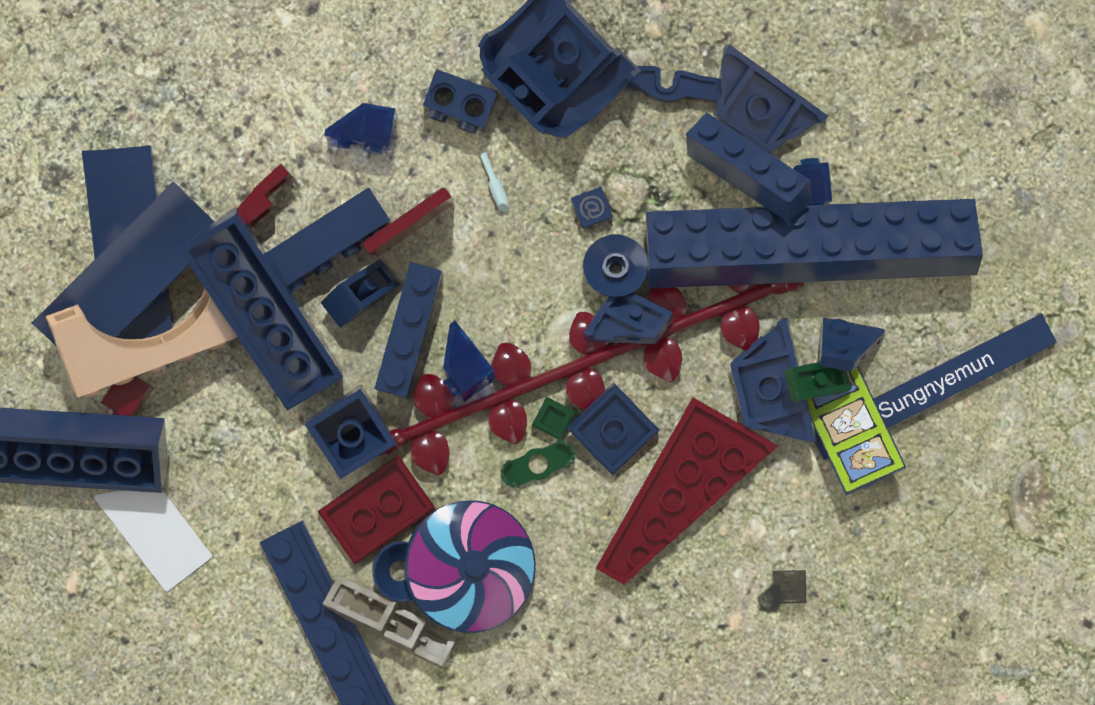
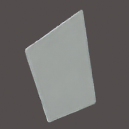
[94,490,212,592]

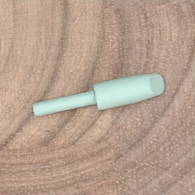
[480,152,509,212]

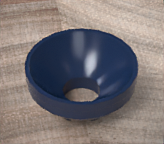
[372,541,412,602]

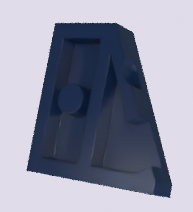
[583,293,674,344]
[819,317,885,372]

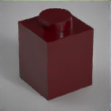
[101,376,154,416]

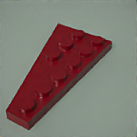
[595,397,778,585]

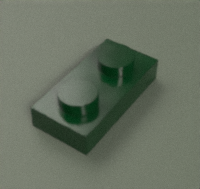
[783,362,852,403]

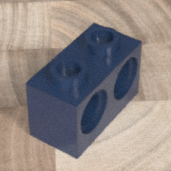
[423,69,498,134]

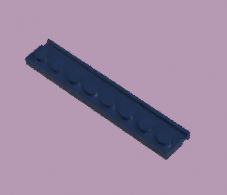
[260,520,396,705]

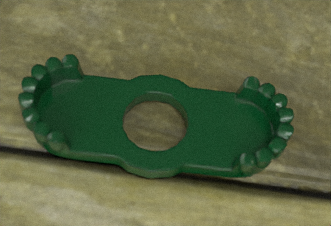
[500,440,576,488]

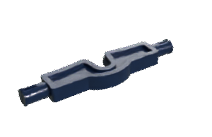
[625,66,719,103]

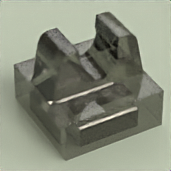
[772,570,807,604]

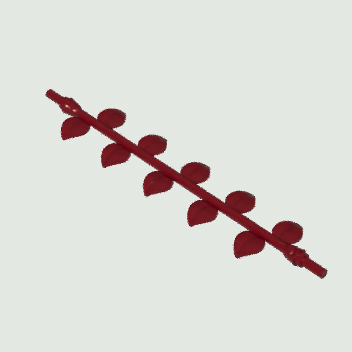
[379,282,804,476]

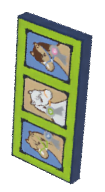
[808,366,906,496]

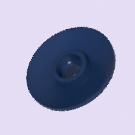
[583,234,648,298]

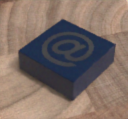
[571,187,613,229]

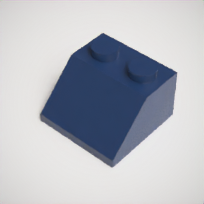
[305,384,397,480]

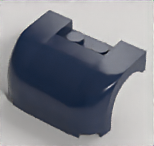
[478,0,641,138]

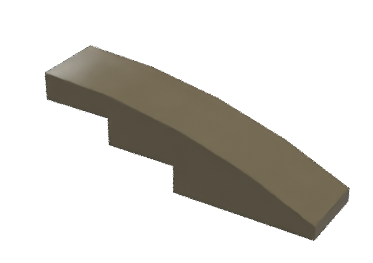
[323,576,458,670]

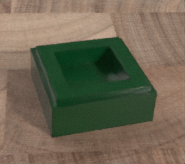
[531,396,575,440]

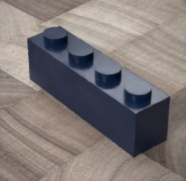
[686,112,811,224]
[266,187,392,293]
[374,262,444,399]

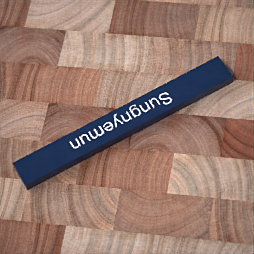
[814,314,1057,460]

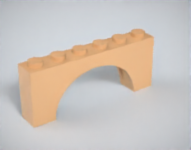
[46,288,237,398]

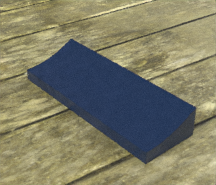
[82,145,174,339]
[31,182,215,346]
[179,206,343,411]

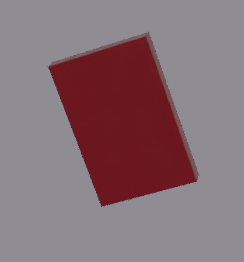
[363,187,454,260]
[318,455,436,565]

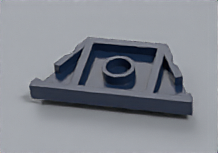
[713,44,828,153]
[730,318,817,442]

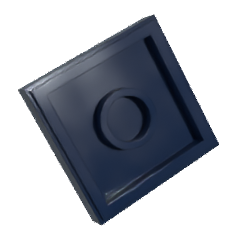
[567,382,659,475]

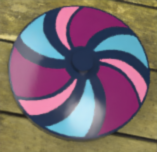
[404,500,536,633]

